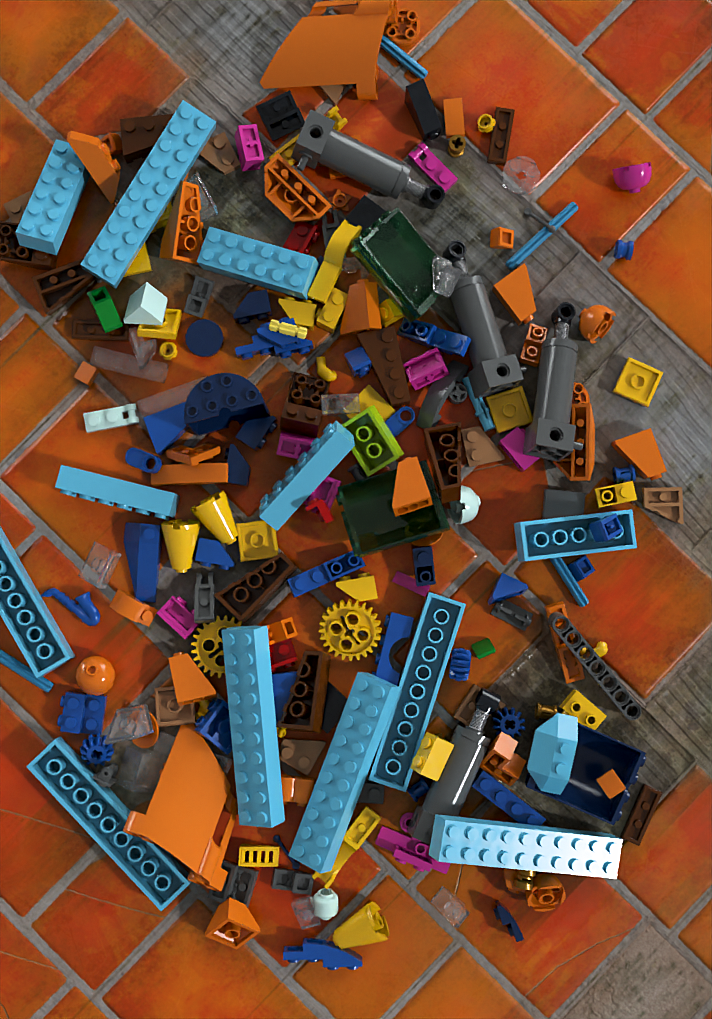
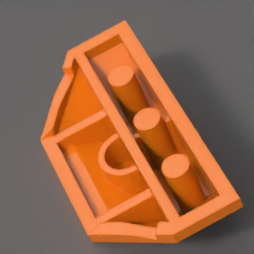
[67,131,121,204]
[264,153,332,223]
[553,403,595,481]

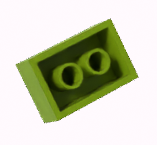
[342,405,404,477]

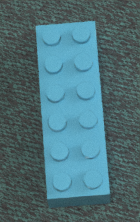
[15,139,90,255]
[197,226,320,300]
[259,421,355,531]
[55,465,180,521]
[514,509,637,562]

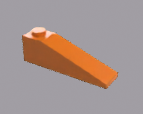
[159,181,204,265]

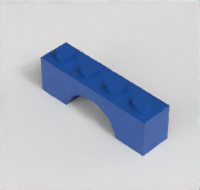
[372,612,414,686]
[472,768,546,826]

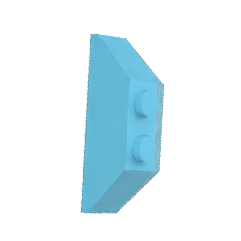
[527,713,578,795]

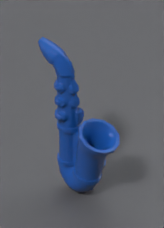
[41,588,100,626]

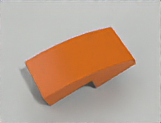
[443,98,465,139]
[519,323,548,367]

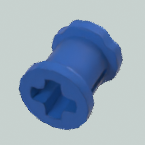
[612,465,636,484]
[407,777,430,803]

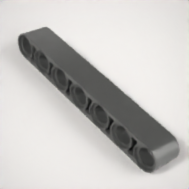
[548,612,642,720]

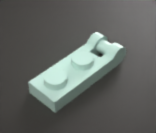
[83,404,139,433]

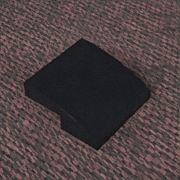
[256,90,305,141]
[322,681,347,734]

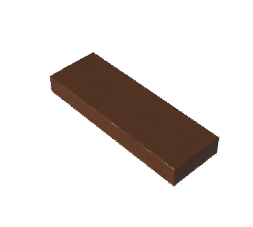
[487,107,515,166]
[72,319,131,342]
[620,783,663,846]

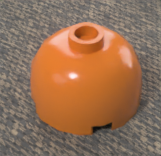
[579,305,616,344]
[75,656,115,696]
[525,873,566,912]

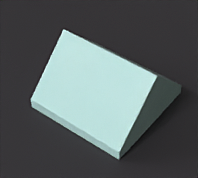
[124,282,168,325]

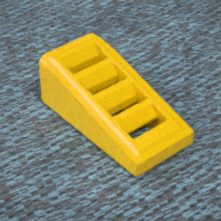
[238,844,280,867]

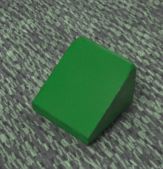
[471,638,496,659]

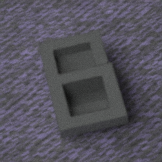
[184,276,215,318]
[271,867,314,895]

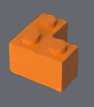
[480,731,526,786]

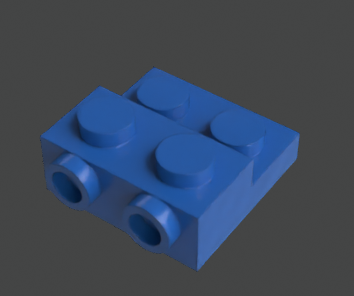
[57,691,107,735]
[195,699,232,755]

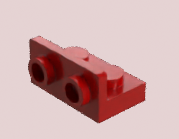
[282,221,320,255]
[305,498,335,524]
[269,638,298,673]

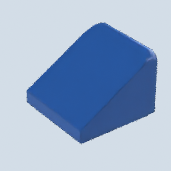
[567,555,595,582]

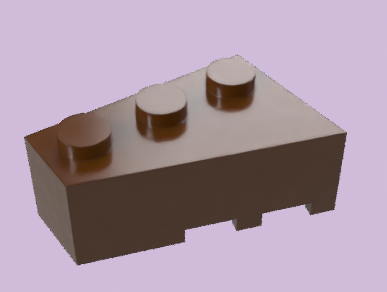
[32,258,96,316]

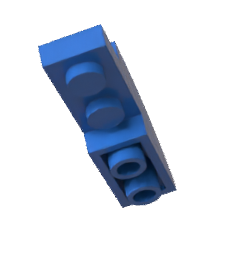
[397,317,472,357]
[235,335,313,360]
[286,548,366,598]
[283,938,362,970]

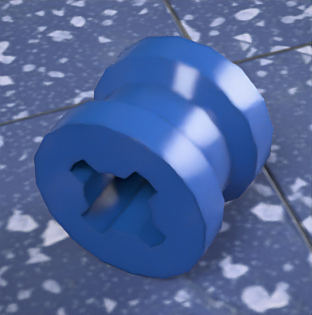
[614,240,634,260]

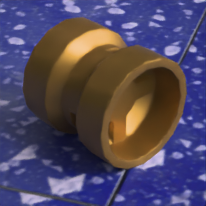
[513,869,536,890]

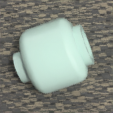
[313,888,339,920]

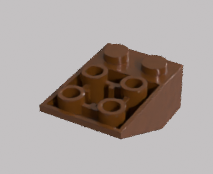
[0,221,58,271]
[280,372,331,438]

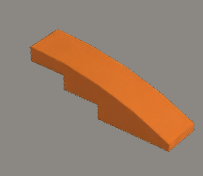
[151,463,228,486]
[544,601,585,684]

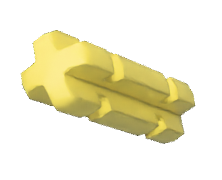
[269,320,307,339]

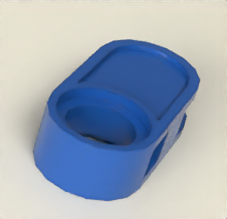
[385,406,415,438]
[125,447,162,474]

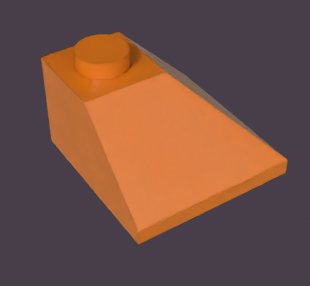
[205,897,260,950]

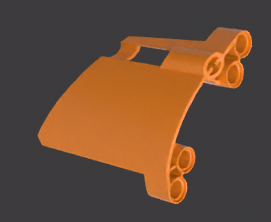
[259,0,398,101]
[122,724,238,892]

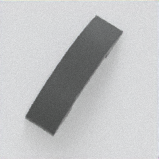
[416,360,469,429]

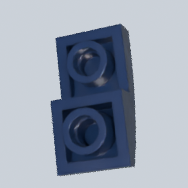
[493,900,524,942]

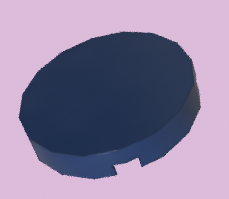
[185,319,224,357]

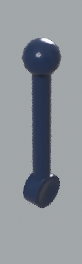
[273,835,300,870]

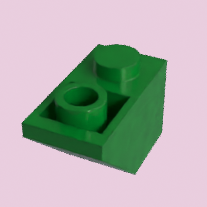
[87,286,123,333]

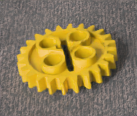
[319,599,382,661]
[191,615,242,678]

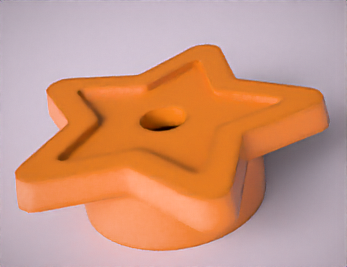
[327,189,352,212]

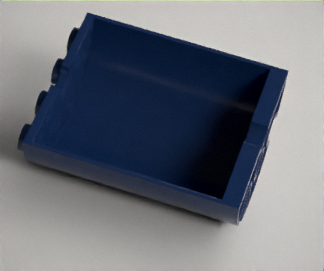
[184,373,271,436]
[525,714,646,825]

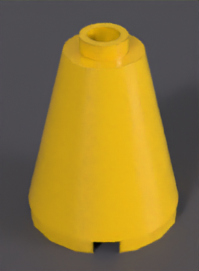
[190,490,238,545]
[161,519,200,573]
[332,901,389,949]

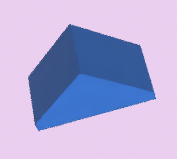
[588,513,623,542]
[487,573,528,605]

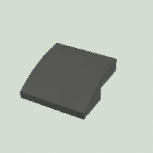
[542,489,586,520]
[208,860,259,908]

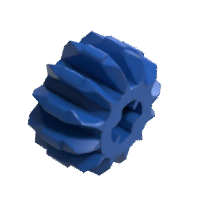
[449,648,471,681]
[492,707,525,739]
[80,733,114,768]

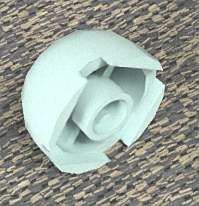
[447,485,481,524]

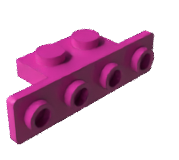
[375,826,451,874]

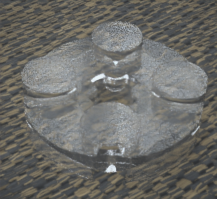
[502,156,540,195]

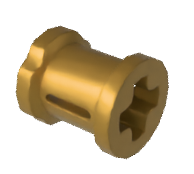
[448,135,466,158]
[534,702,557,720]

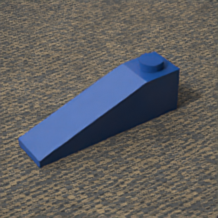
[123,522,163,602]

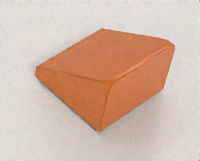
[100,132,123,157]
[490,227,514,250]
[74,361,100,387]
[596,769,626,799]

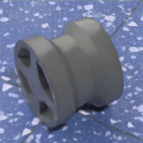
[448,383,468,404]

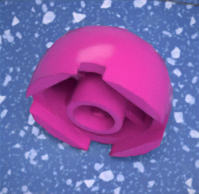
[612,162,652,194]

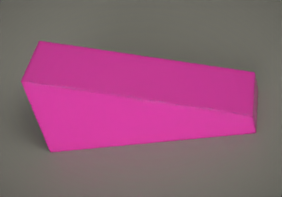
[392,571,430,597]

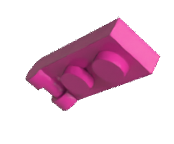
[408,142,458,192]

